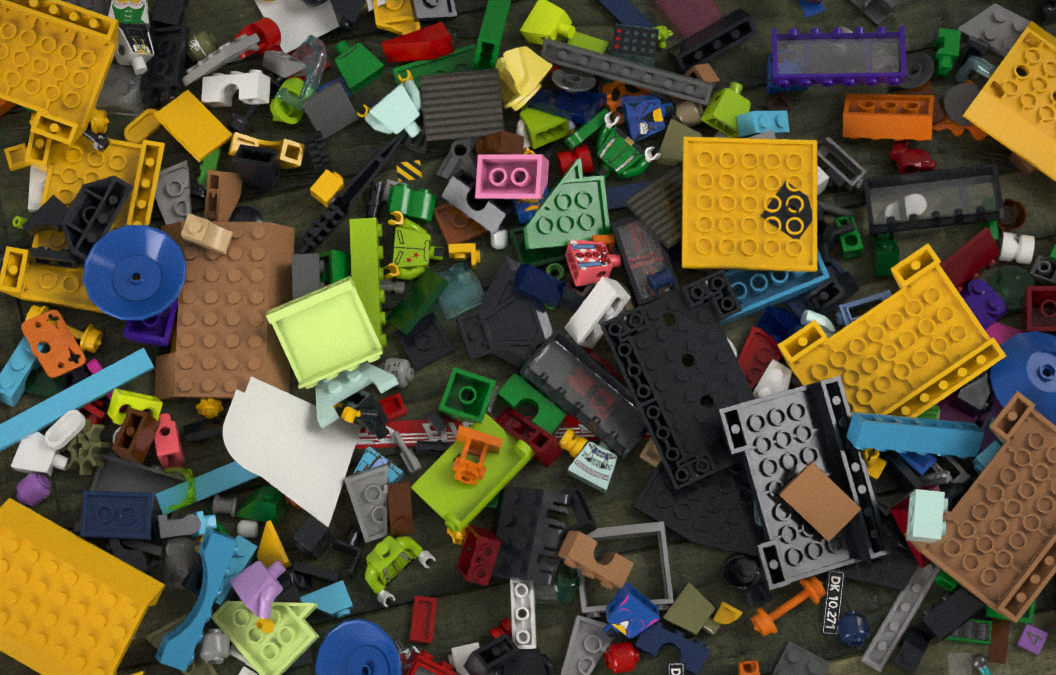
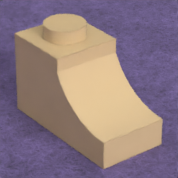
[181,213,233,255]

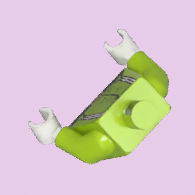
[365,536,436,607]

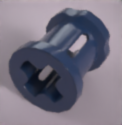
[646,266,675,294]

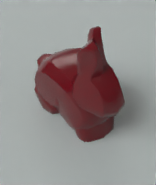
[889,139,937,175]

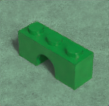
[497,373,567,435]

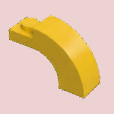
[228,132,305,169]

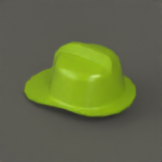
[270,77,310,124]

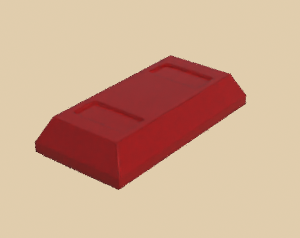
[409,596,438,644]

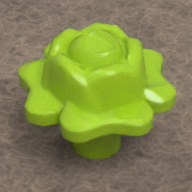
[651,25,673,48]

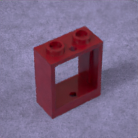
[455,524,501,586]

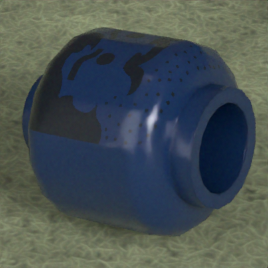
[838,611,870,646]

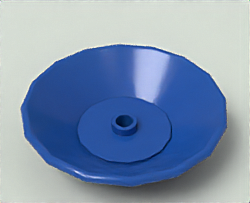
[83,225,186,320]
[990,331,1056,426]
[315,618,402,675]

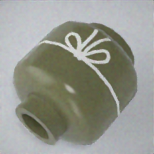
[187,31,219,62]

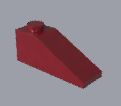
[494,406,562,468]

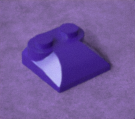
[959,279,1007,330]
[123,301,178,347]

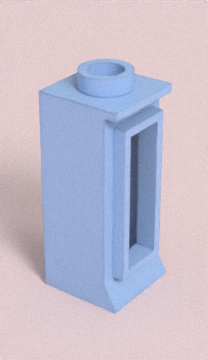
[835,289,892,328]

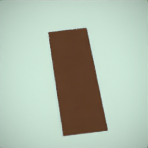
[987,618,1010,664]

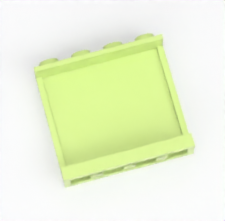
[266,276,383,389]

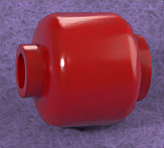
[605,642,640,673]

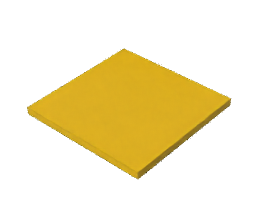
[682,137,817,272]

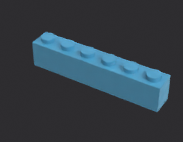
[846,412,984,459]

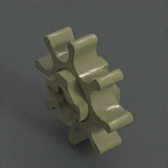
[61,419,110,476]

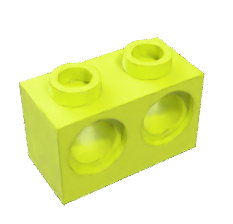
[107,388,163,425]

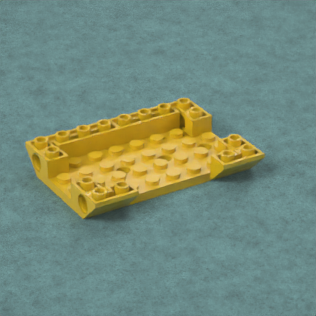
[963,21,1056,182]

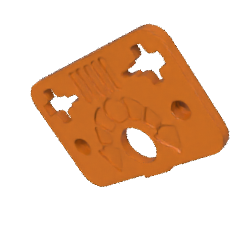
[21,310,86,378]

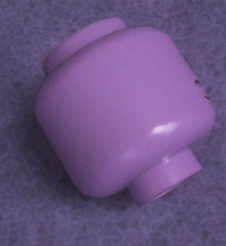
[16,472,51,506]

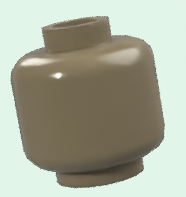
[672,100,704,128]

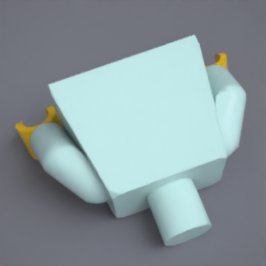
[357,70,422,138]

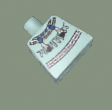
[567,441,618,494]

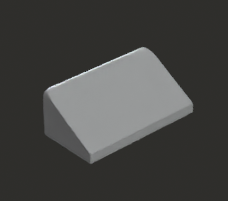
[262,50,306,78]

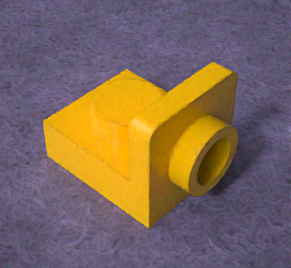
[449,243,480,270]

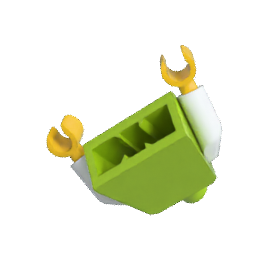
[516,102,581,154]

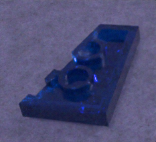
[528,89,607,125]

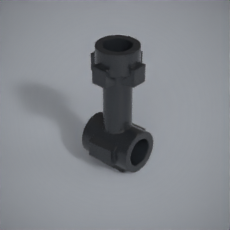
[82,124,110,152]

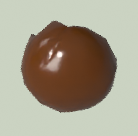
[995,198,1028,232]

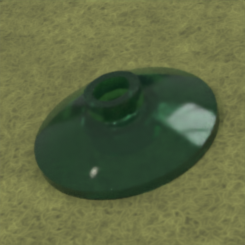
[555,559,580,605]

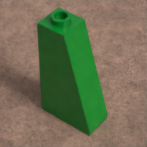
[473,0,511,74]

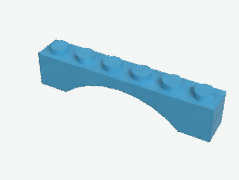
[155,528,238,671]

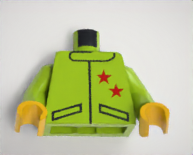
[384,211,444,281]

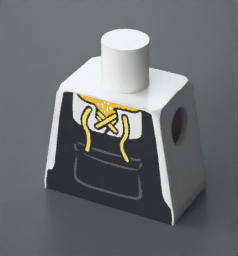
[114,23,154,75]

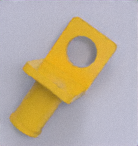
[863,448,886,480]

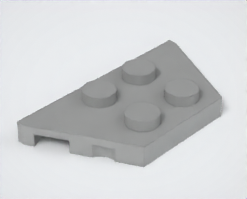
[958,3,1031,57]

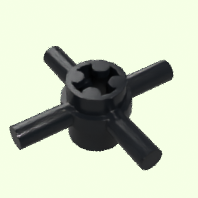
[817,207,856,267]

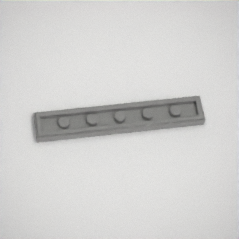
[860,562,941,672]

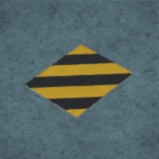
[396,160,422,182]

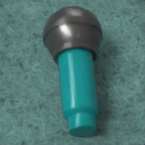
[971,653,992,675]

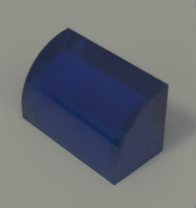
[515,264,566,308]
[757,306,805,344]

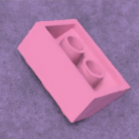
[475,154,549,199]

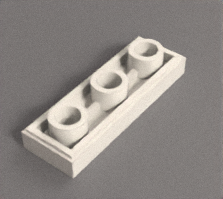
[510,579,537,649]

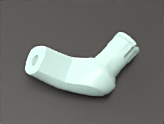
[801,310,836,338]

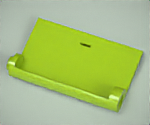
[410,413,535,532]

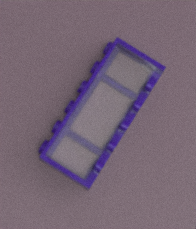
[771,26,907,88]

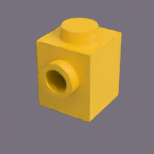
[310,169,345,207]

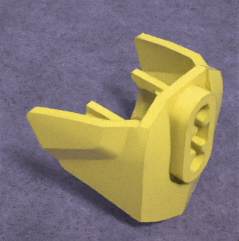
[482,46,553,111]

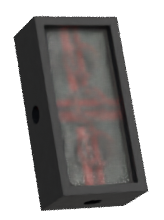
[610,211,680,307]

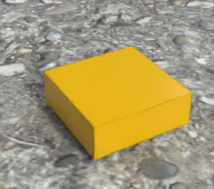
[4,143,30,171]

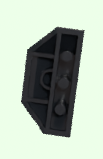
[61,175,134,260]

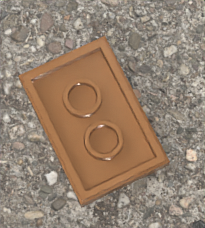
[779,461,861,542]

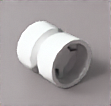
[998,232,1035,265]

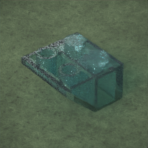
[436,261,485,320]

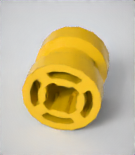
[558,428,588,459]

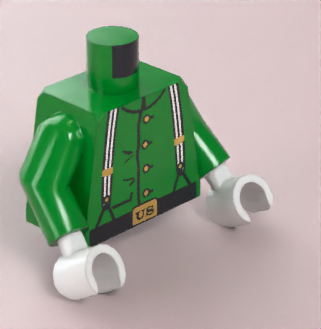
[594,112,661,180]

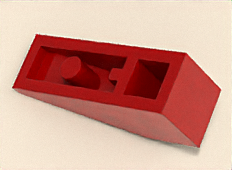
[381,22,454,63]

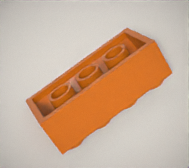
[843,93,934,141]

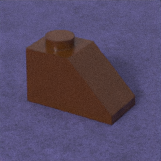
[387,481,414,535]

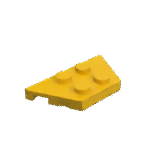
[372,0,421,35]

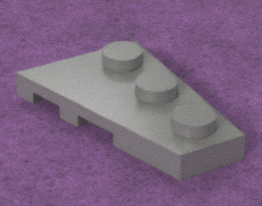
[155,160,192,225]
[344,463,388,543]
[559,615,613,675]

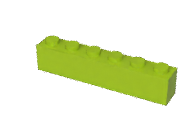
[349,218,387,347]

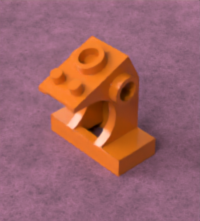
[452,425,503,486]

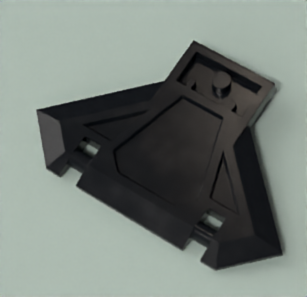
[455,256,553,369]

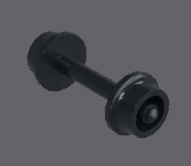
[227,70,286,136]

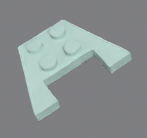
[315,362,399,428]

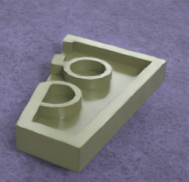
[145,615,218,675]

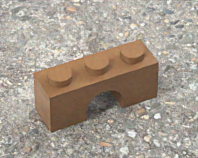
[558,531,634,590]

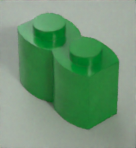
[385,183,436,224]

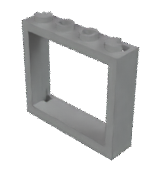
[576,521,674,619]

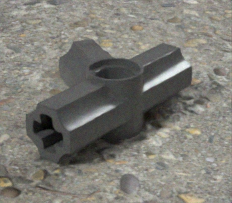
[436,122,485,184]

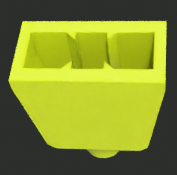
[520,0,575,45]

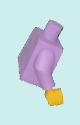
[229,560,286,633]

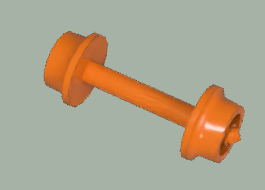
[751,575,826,637]

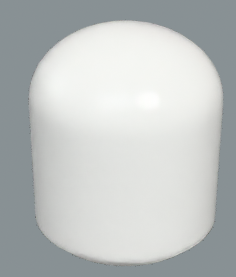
[490,229,508,249]
[237,520,258,538]

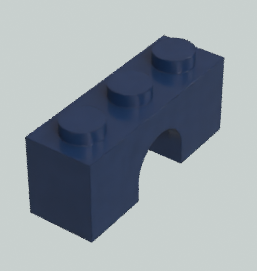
[634,621,710,675]

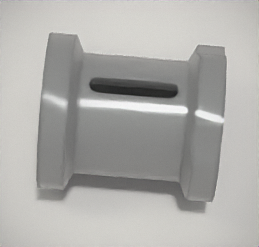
[212,494,239,517]

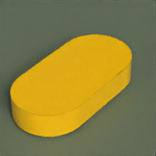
[124,109,162,144]

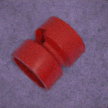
[556,145,594,176]

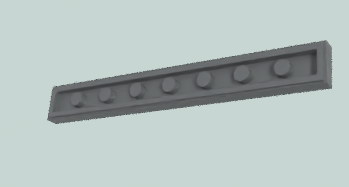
[540,37,714,106]

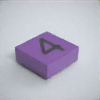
[1017,624,1048,655]

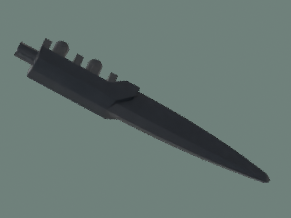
[298,130,406,254]

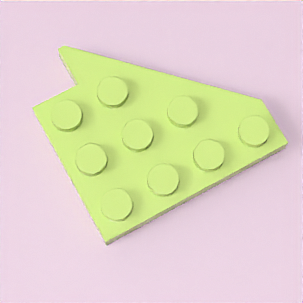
[211,601,320,675]

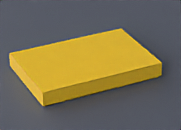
[155,90,233,162]

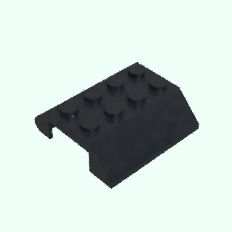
[490,486,571,587]

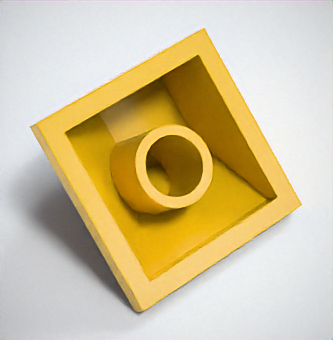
[257,520,293,571]

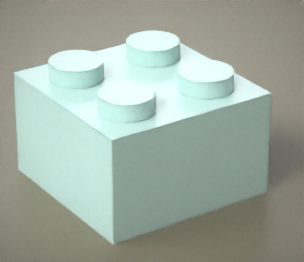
[906,489,948,543]

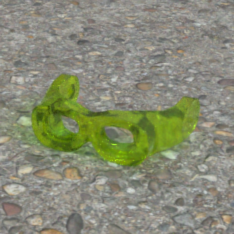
[164,467,197,510]

